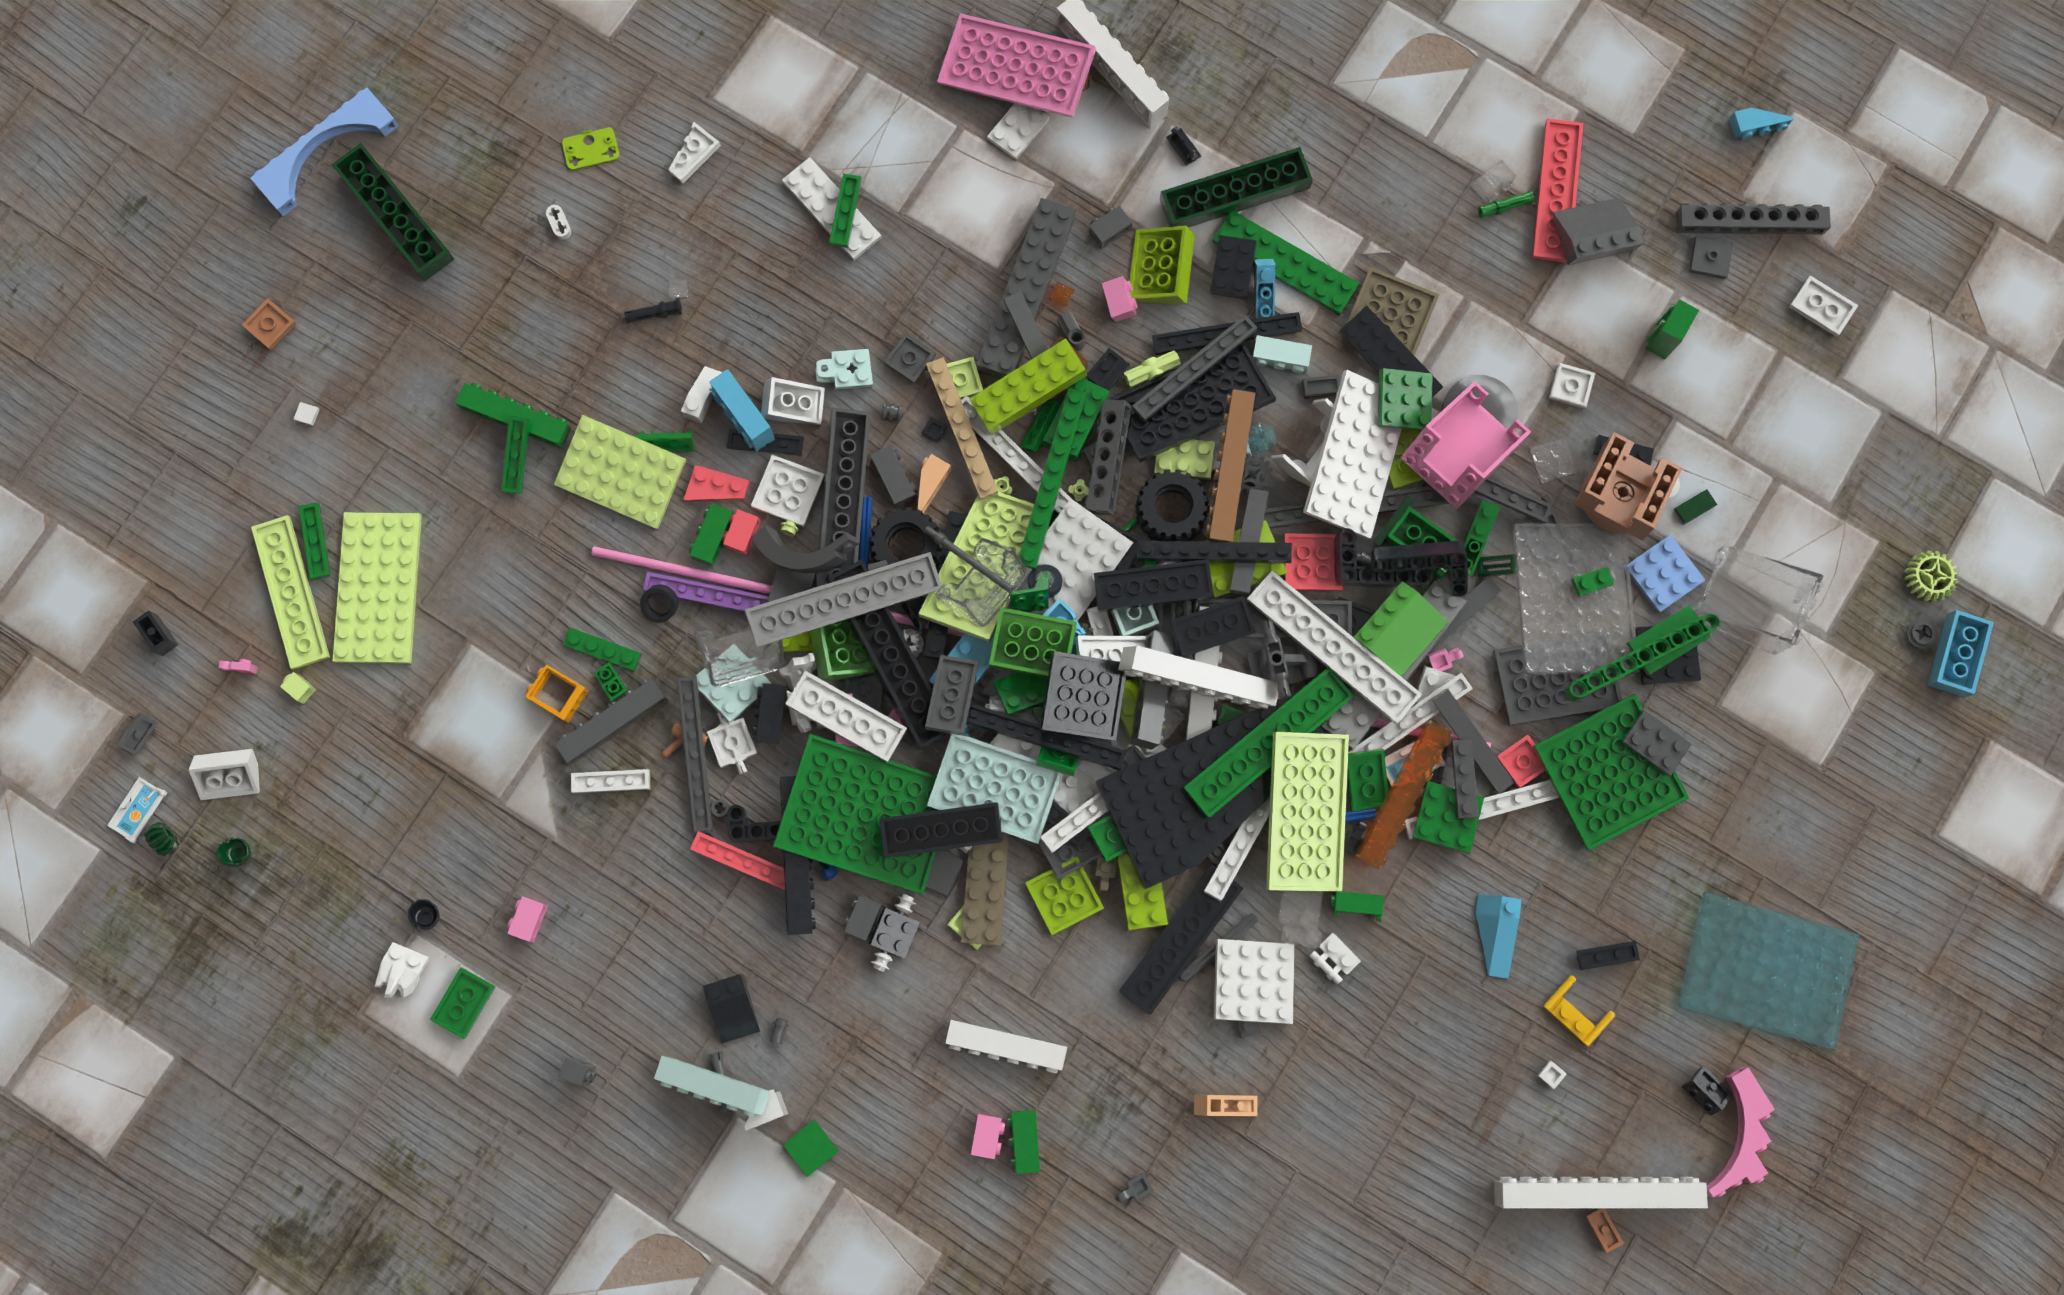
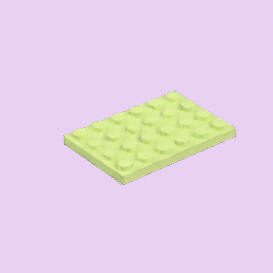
[554,415,687,529]

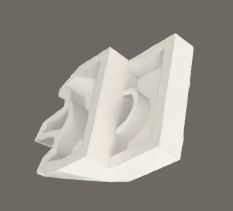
[375,942,429,998]

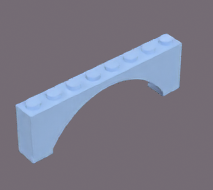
[250,87,399,217]

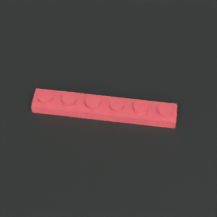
[690,831,785,890]

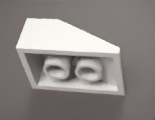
[761,377,825,425]

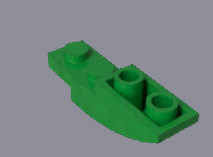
[1463,499,1501,577]

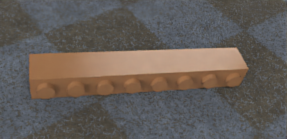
[1205,389,1255,542]

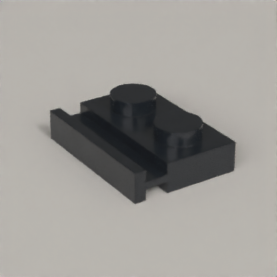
[1086,348,1130,391]

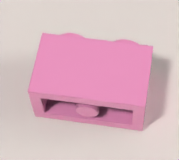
[1102,276,1138,322]
[507,896,548,943]
[971,1114,1005,1159]

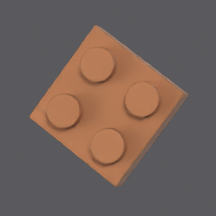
[242,298,297,350]

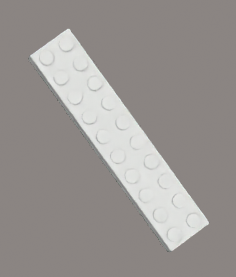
[1494,1177,1708,1208]

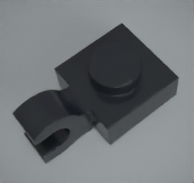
[1344,821,1367,857]

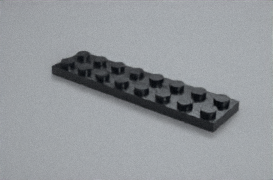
[1119,864,1244,1015]

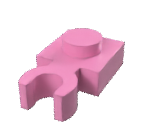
[218,659,257,674]

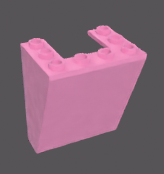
[1401,381,1531,509]

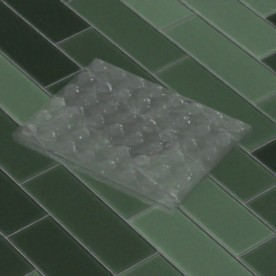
[1512,523,1639,674]

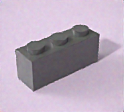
[870,445,917,508]

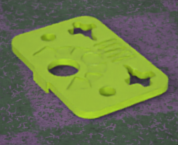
[562,127,620,170]

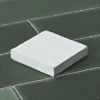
[1548,363,1595,409]

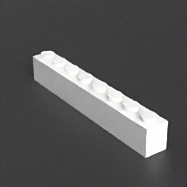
[1185,606,1222,741]

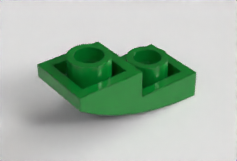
[594,662,628,702]

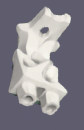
[779,653,825,733]

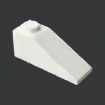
[681,366,722,424]

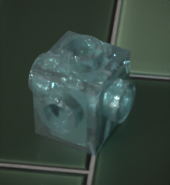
[1248,424,1277,453]

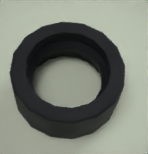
[640,584,679,623]

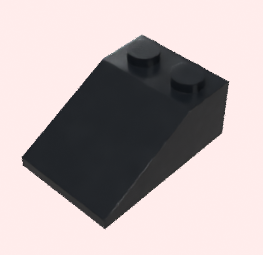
[703,974,760,1044]

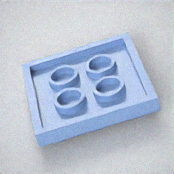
[1623,534,1705,613]

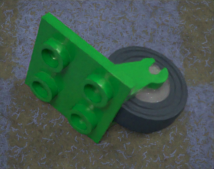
[1010,564,1063,612]

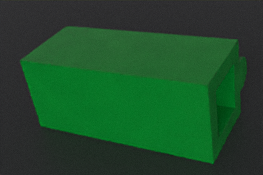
[1330,891,1384,922]

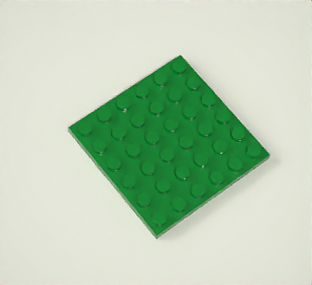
[1533,694,1689,851]

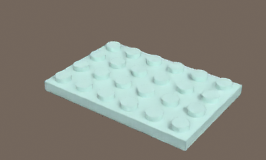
[927,734,1062,844]

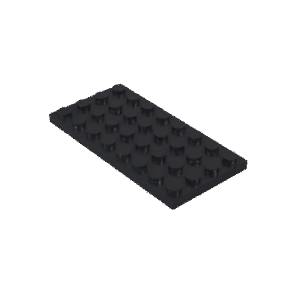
[1108,342,1276,463]

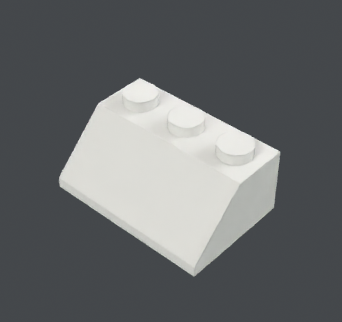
[189,749,260,800]

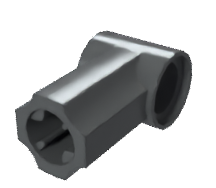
[1057,312,1085,351]

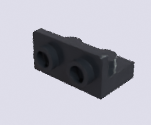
[1682,1065,1733,1115]

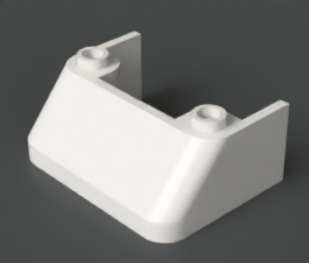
[1270,398,1334,486]

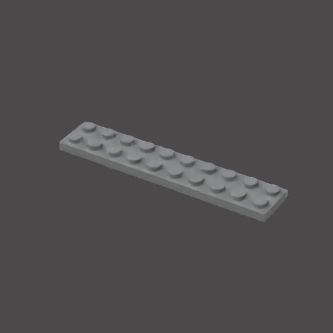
[744,552,943,648]
[1322,580,1467,750]

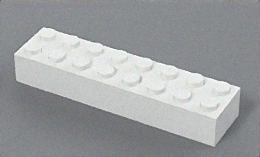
[1056,0,1169,129]
[1118,646,1278,709]

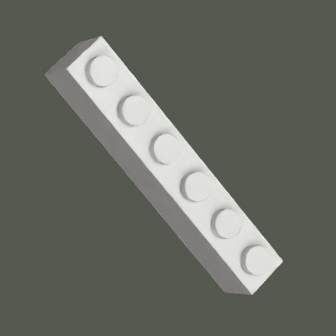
[946,1020,1067,1073]

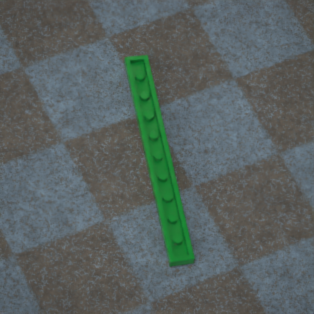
[1017,388,1087,570]

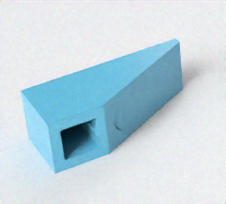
[1729,108,1794,140]
[1254,259,1276,319]

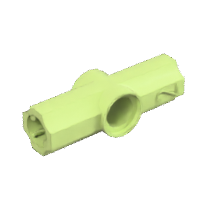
[1123,350,1181,388]

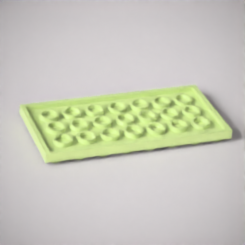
[919,492,1034,643]
[333,512,422,664]
[1266,732,1349,891]

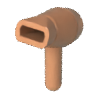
[662,721,709,758]

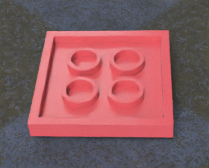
[1284,533,1343,591]

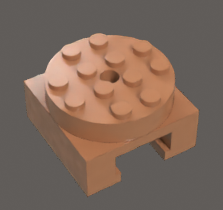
[1574,432,1683,541]

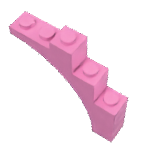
[1707,1067,1775,1198]

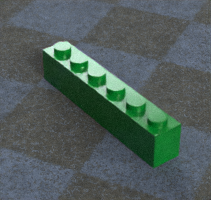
[455,383,571,449]

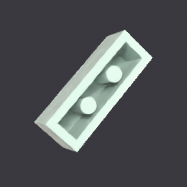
[1252,335,1312,373]

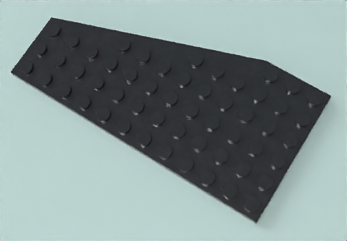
[1095,689,1325,890]

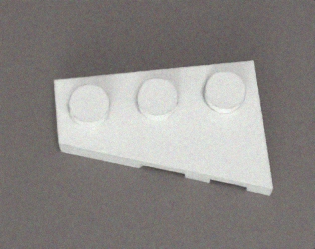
[669,122,721,183]

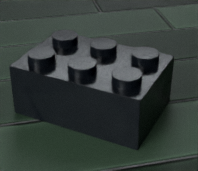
[1210,235,1257,300]

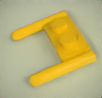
[1543,975,1615,1047]

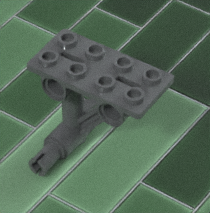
[1247,620,1328,699]

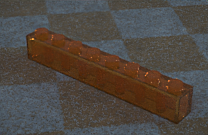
[1354,720,1452,869]

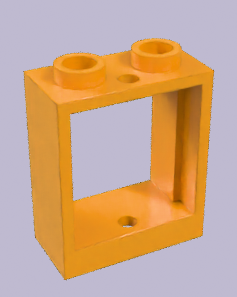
[525,664,589,723]

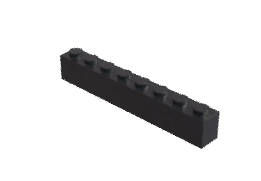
[780,776,816,935]

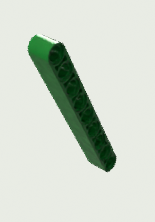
[1565,613,1720,702]

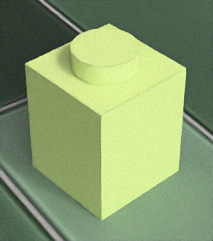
[280,672,317,704]

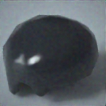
[408,899,440,931]

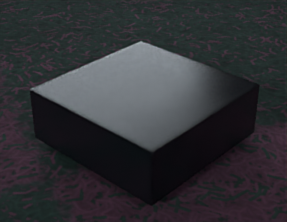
[921,417,947,444]

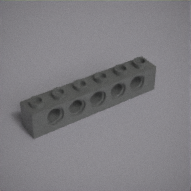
[1085,400,1132,516]

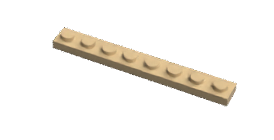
[926,357,998,500]

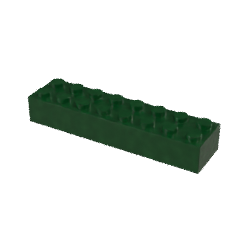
[331,143,454,281]
[1160,147,1313,227]

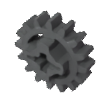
[1240,452,1273,494]

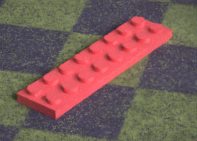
[1532,118,1584,263]

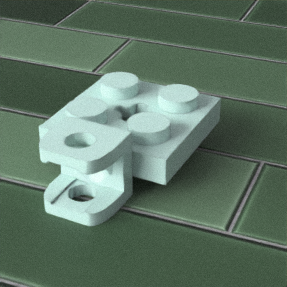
[815,349,873,390]

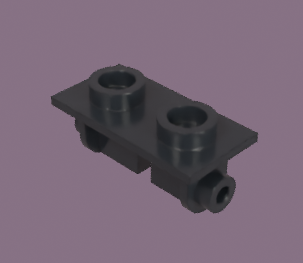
[1166,127,1202,166]

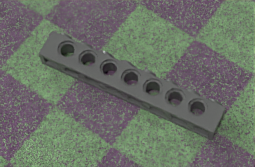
[1676,203,1831,235]

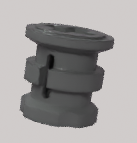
[882,401,903,422]

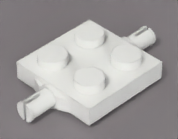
[707,713,757,775]

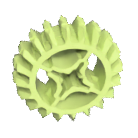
[1904,551,1959,602]

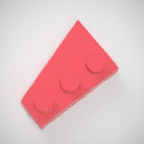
[684,465,750,502]

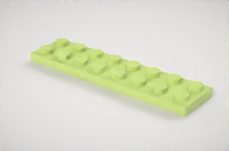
[251,515,330,670]

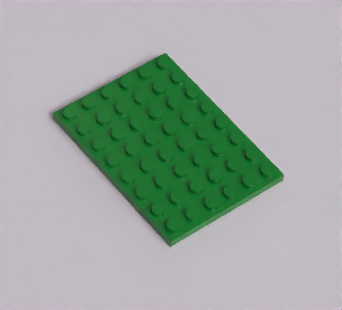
[773,734,938,895]

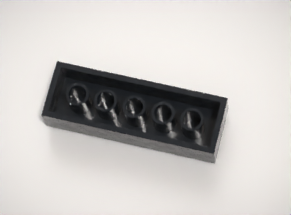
[879,802,1004,858]

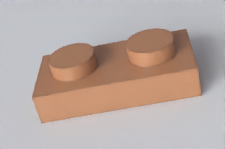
[1585,1208,1624,1253]

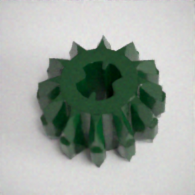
[144,822,179,856]

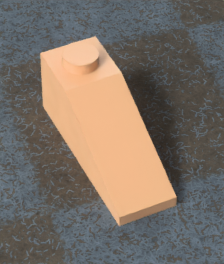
[918,454,951,514]
[1194,1094,1257,1116]

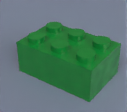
[1645,299,1699,359]
[1384,506,1456,574]

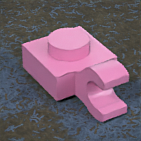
[1427,647,1464,671]

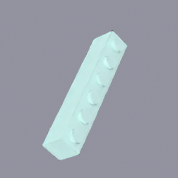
[654,1056,771,1117]

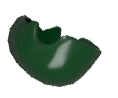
[216,837,251,867]

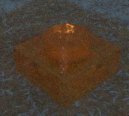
[1049,281,1074,307]

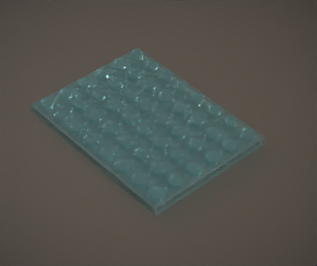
[1678,892,1860,1050]

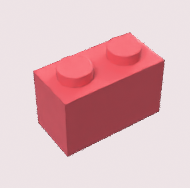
[722,509,761,556]

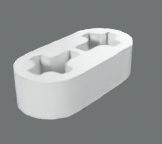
[546,205,571,240]

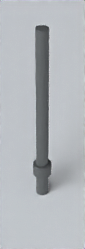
[924,526,1015,594]

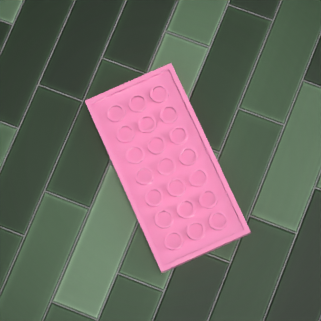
[937,13,1096,118]

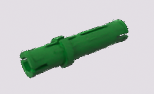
[1478,191,1534,218]

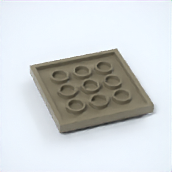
[1347,267,1440,356]

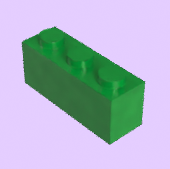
[689,503,734,567]
[1008,1110,1040,1174]

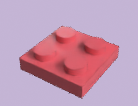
[1496,735,1545,789]

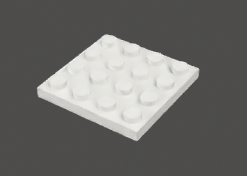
[1214,939,1294,1024]

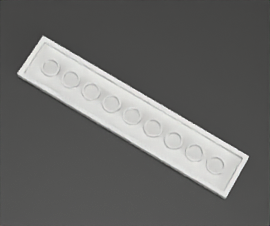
[1247,571,1422,725]

